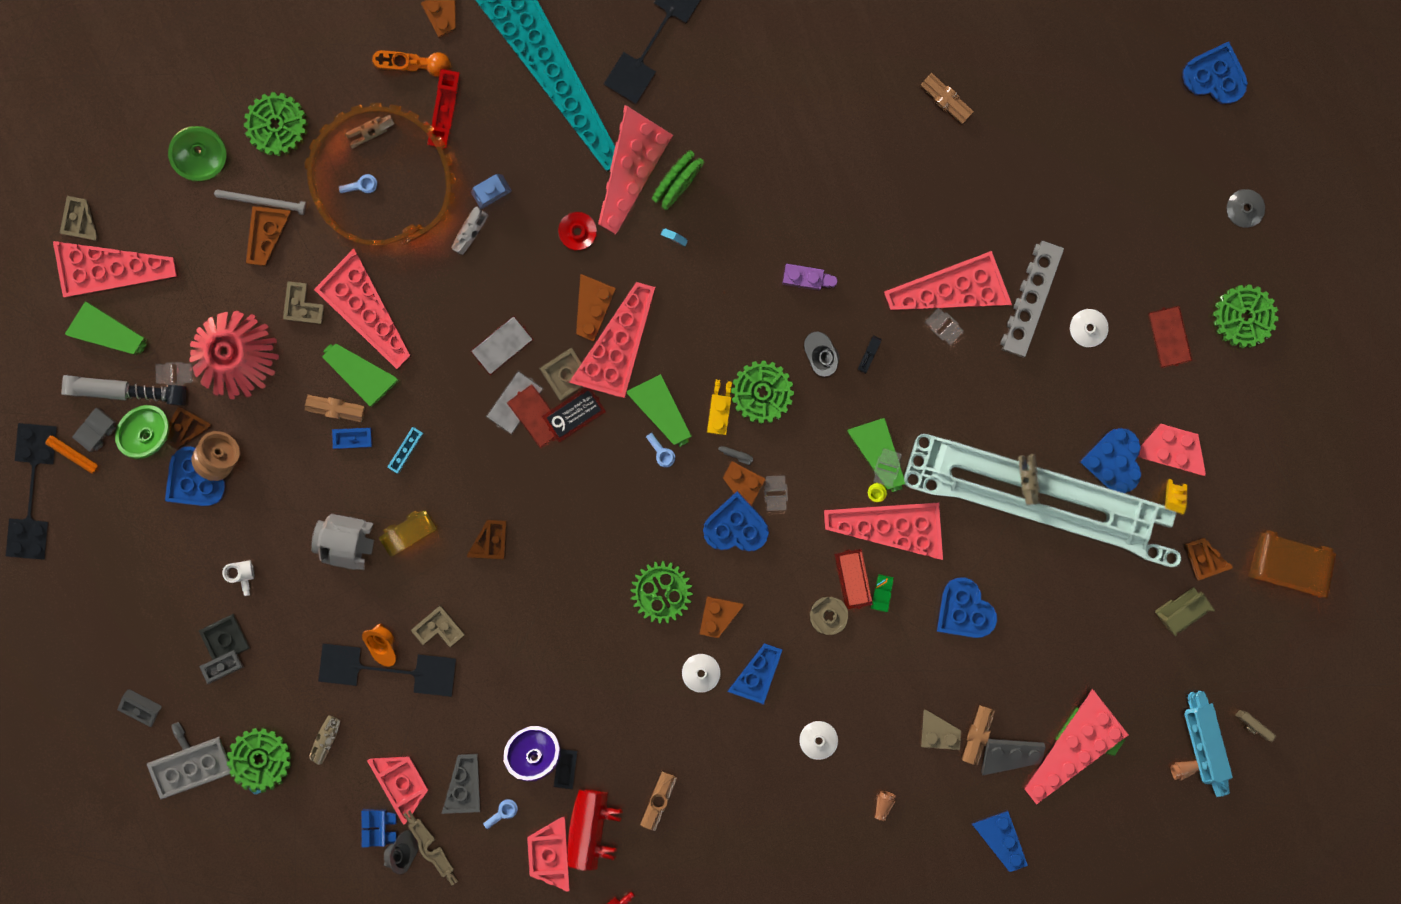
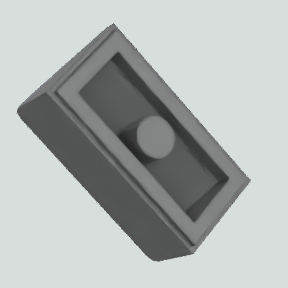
[199,650,244,684]
[117,689,162,727]

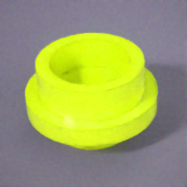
[868,483,887,502]

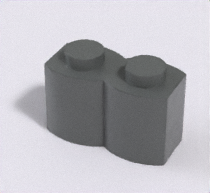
[72,408,117,452]

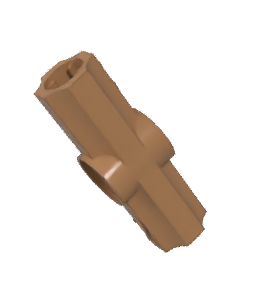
[920,73,974,124]
[305,395,365,422]
[962,705,995,765]
[640,771,677,831]

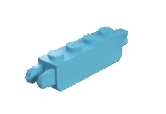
[1184,691,1233,797]

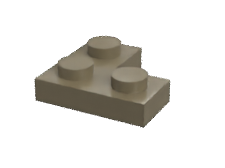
[283,281,324,324]
[411,605,465,647]

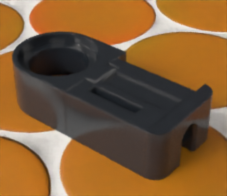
[857,335,882,374]

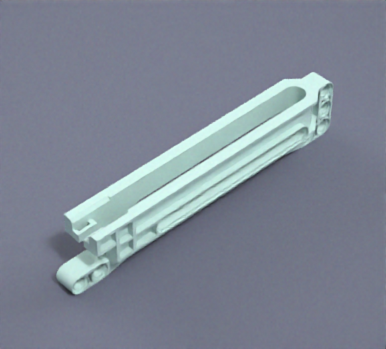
[904,434,1181,567]

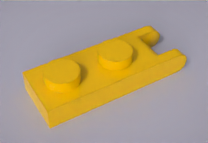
[1165,479,1187,514]

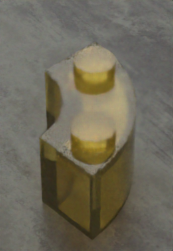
[379,510,437,557]

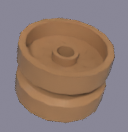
[191,431,240,481]

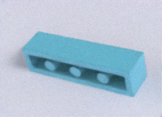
[387,427,424,474]

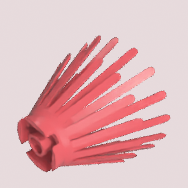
[189,311,279,399]

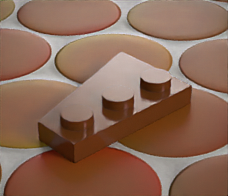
[246,206,291,266]
[576,274,616,342]

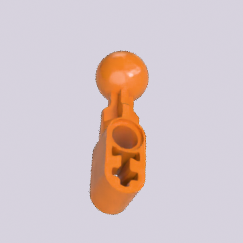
[372,50,451,77]

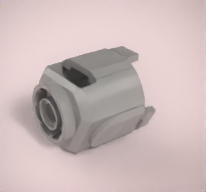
[312,514,374,570]

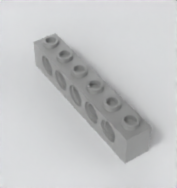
[1000,241,1064,358]

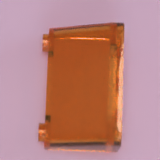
[1248,530,1336,598]

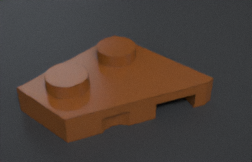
[421,0,456,38]
[723,461,765,506]
[1185,538,1233,581]
[700,597,743,638]

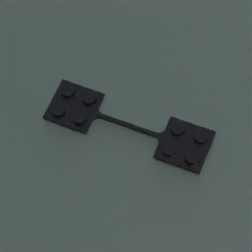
[604,0,700,104]
[6,423,57,560]
[318,643,456,697]

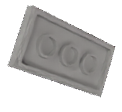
[147,737,231,799]

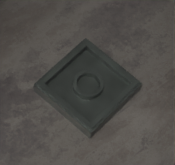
[199,614,250,660]

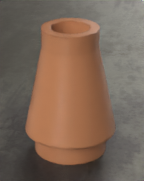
[1171,760,1200,781]
[875,791,896,821]

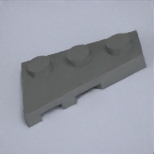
[981,739,1045,776]
[442,754,480,814]

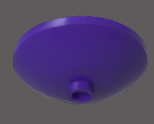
[504,726,560,781]

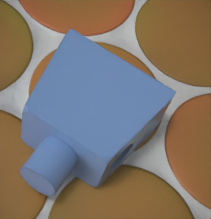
[471,174,512,209]

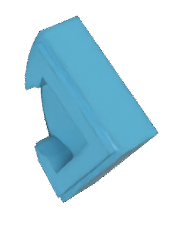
[661,229,688,246]

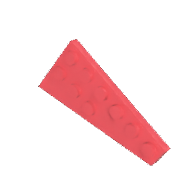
[598,106,673,234]
[53,241,177,298]
[314,248,411,369]
[884,251,1012,310]
[569,282,655,398]
[824,503,943,560]
[1025,688,1128,804]

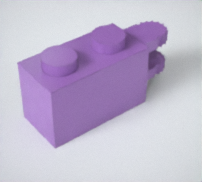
[783,264,837,290]

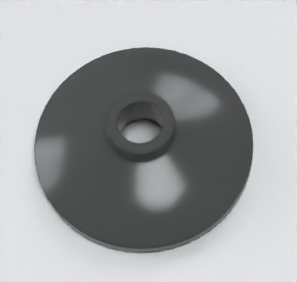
[1227,189,1265,228]

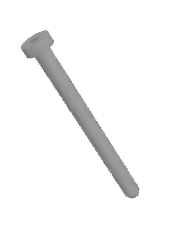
[214,190,306,215]

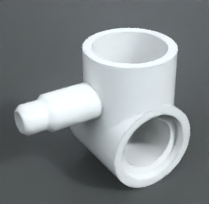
[222,560,254,596]

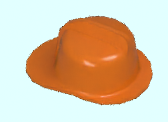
[362,624,396,667]

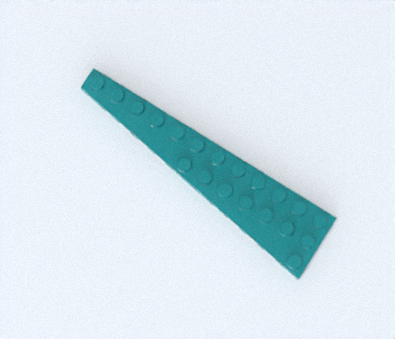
[475,0,615,172]

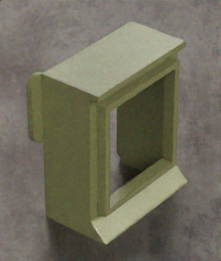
[1155,587,1215,636]

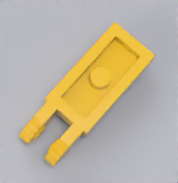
[707,380,732,435]

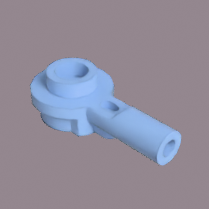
[339,174,377,193]
[646,433,675,467]
[483,799,518,829]

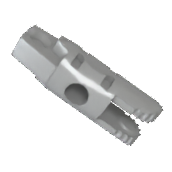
[451,207,488,255]

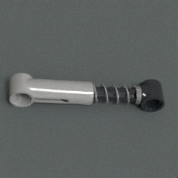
[61,375,187,406]

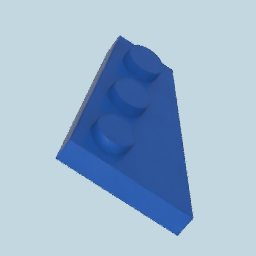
[727,643,782,704]
[972,811,1028,872]

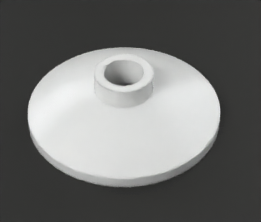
[1070,309,1108,347]
[682,654,720,692]
[800,721,838,760]

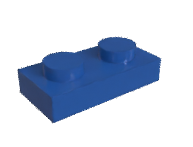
[332,428,372,449]

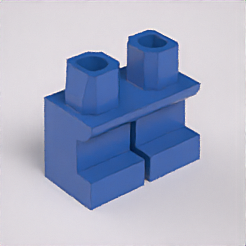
[361,809,397,848]

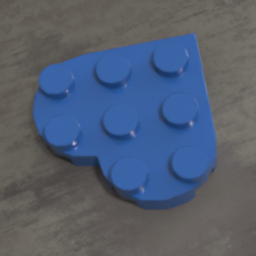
[1183,41,1248,104]
[1080,428,1141,494]
[165,447,225,506]
[703,491,769,551]
[937,578,997,638]

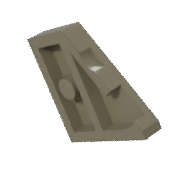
[60,196,98,241]
[921,710,961,750]

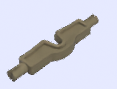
[403,810,458,885]

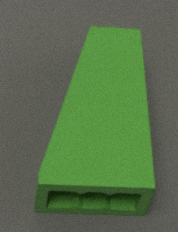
[65,301,147,355]
[322,344,399,407]
[626,374,691,447]
[847,418,905,492]

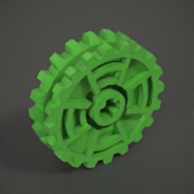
[244,92,308,156]
[652,150,704,210]
[1213,285,1278,348]
[731,361,794,424]
[227,728,291,793]

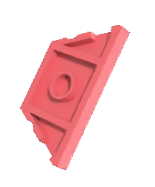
[1138,424,1206,476]
[367,756,429,825]
[527,817,570,892]

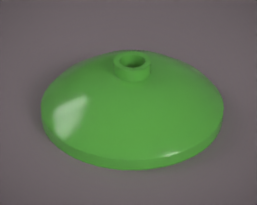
[168,126,226,181]
[115,405,169,459]

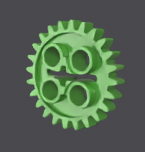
[630,561,693,624]

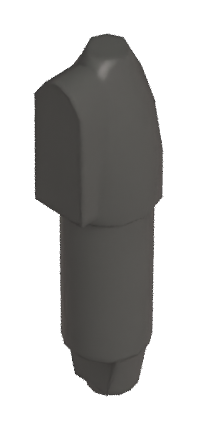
[718,446,753,465]
[172,722,190,750]

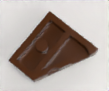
[165,406,212,449]
[467,520,507,559]

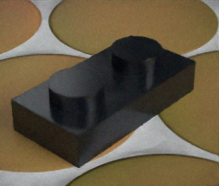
[554,749,578,790]

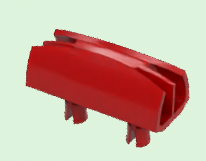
[567,789,623,871]

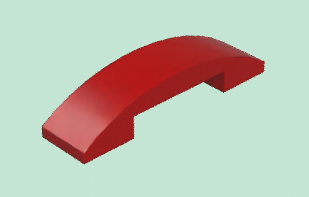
[427,69,460,148]

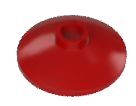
[558,212,597,250]

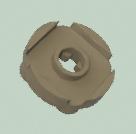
[810,597,848,635]

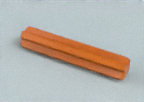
[46,435,98,473]

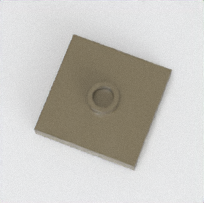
[539,348,582,401]
[1235,710,1275,742]

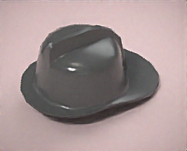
[804,332,840,377]
[384,830,419,875]

